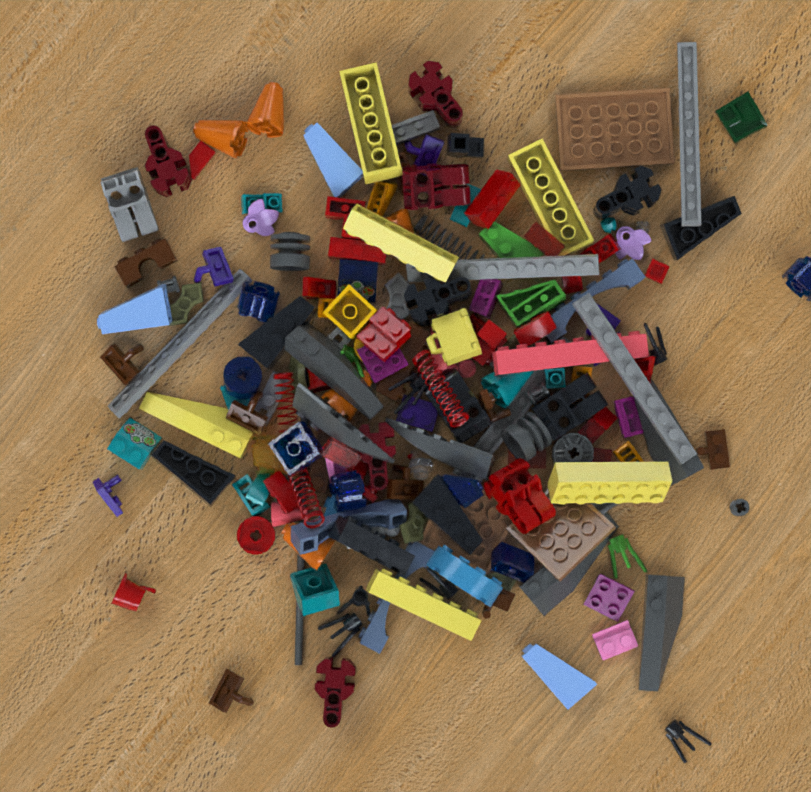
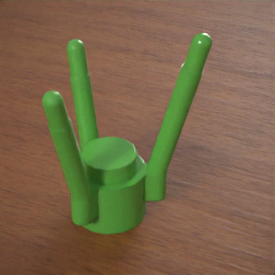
[340,344,364,378]
[608,534,647,579]

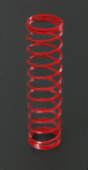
[412,350,469,427]
[273,372,301,449]
[284,455,325,528]

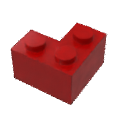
[325,196,366,241]
[471,320,507,367]

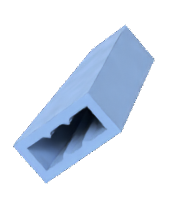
[303,123,364,198]
[97,284,173,334]
[521,643,597,710]

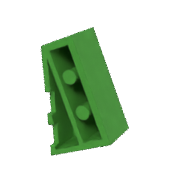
[479,221,546,279]
[496,280,566,329]

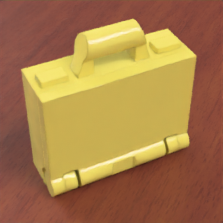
[426,308,482,366]

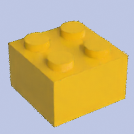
[323,284,377,341]

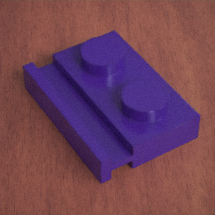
[396,394,438,432]

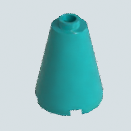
[481,371,534,409]

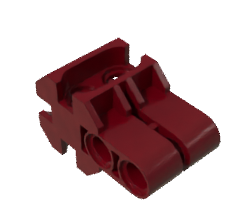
[408,61,463,128]
[144,125,192,198]
[402,163,471,210]
[357,422,396,491]
[315,657,356,728]

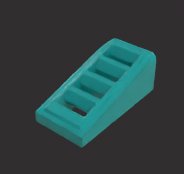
[232,473,271,516]

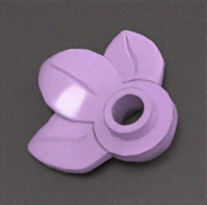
[243,199,279,236]
[615,226,651,260]

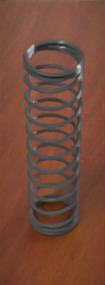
[414,214,485,260]

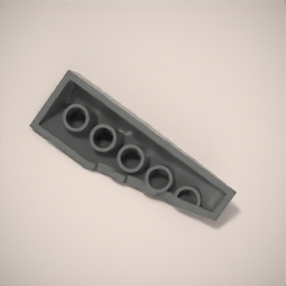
[285,324,383,420]
[634,379,704,486]
[292,383,395,463]
[638,574,685,691]

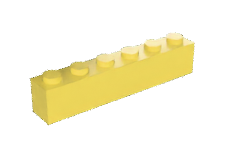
[343,204,459,283]
[366,568,482,641]

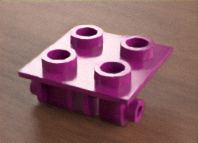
[357,346,409,383]
[583,573,635,622]

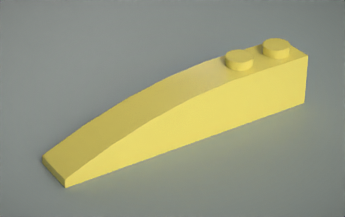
[139,392,254,459]

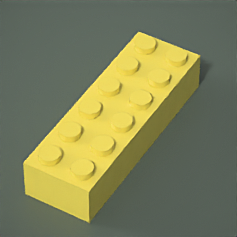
[339,62,402,184]
[507,138,594,256]
[547,462,672,505]

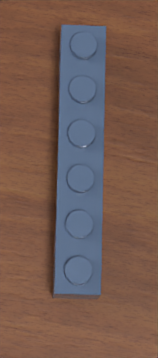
[545,258,645,344]
[291,499,407,555]
[358,542,435,654]

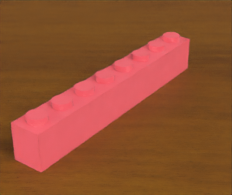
[492,331,649,375]

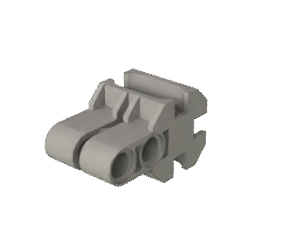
[101,167,159,242]

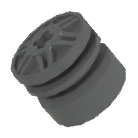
[270,232,310,271]
[501,411,552,462]
[552,433,594,465]

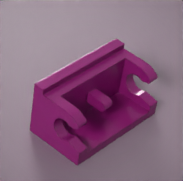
[469,279,503,320]
[613,396,644,439]

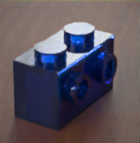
[491,541,534,583]

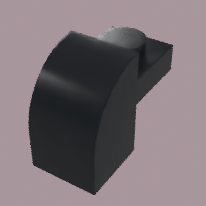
[447,133,484,158]

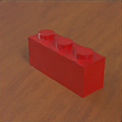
[464,169,521,229]
[328,237,387,266]

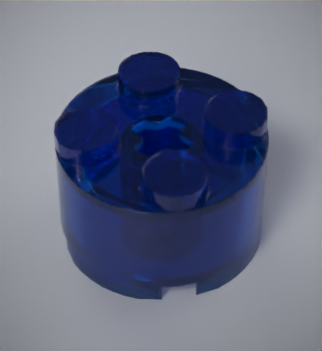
[782,256,811,301]
[237,281,280,322]
[223,356,262,400]
[329,470,366,513]

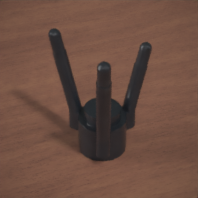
[644,323,668,366]
[388,372,430,414]
[419,567,459,600]
[337,586,371,616]
[318,612,363,657]
[664,719,712,763]

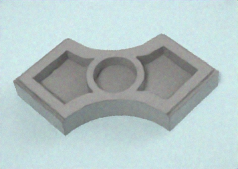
[385,272,410,320]

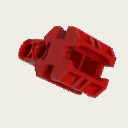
[484,458,556,534]

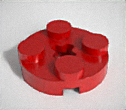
[237,516,276,555]

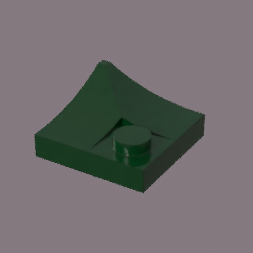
[715,91,768,144]

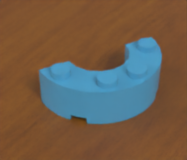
[426,545,503,607]

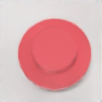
[457,359,476,378]

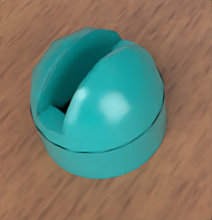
[600,217,617,233]

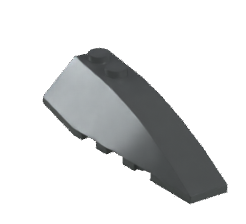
[385,417,496,482]
[519,512,619,616]

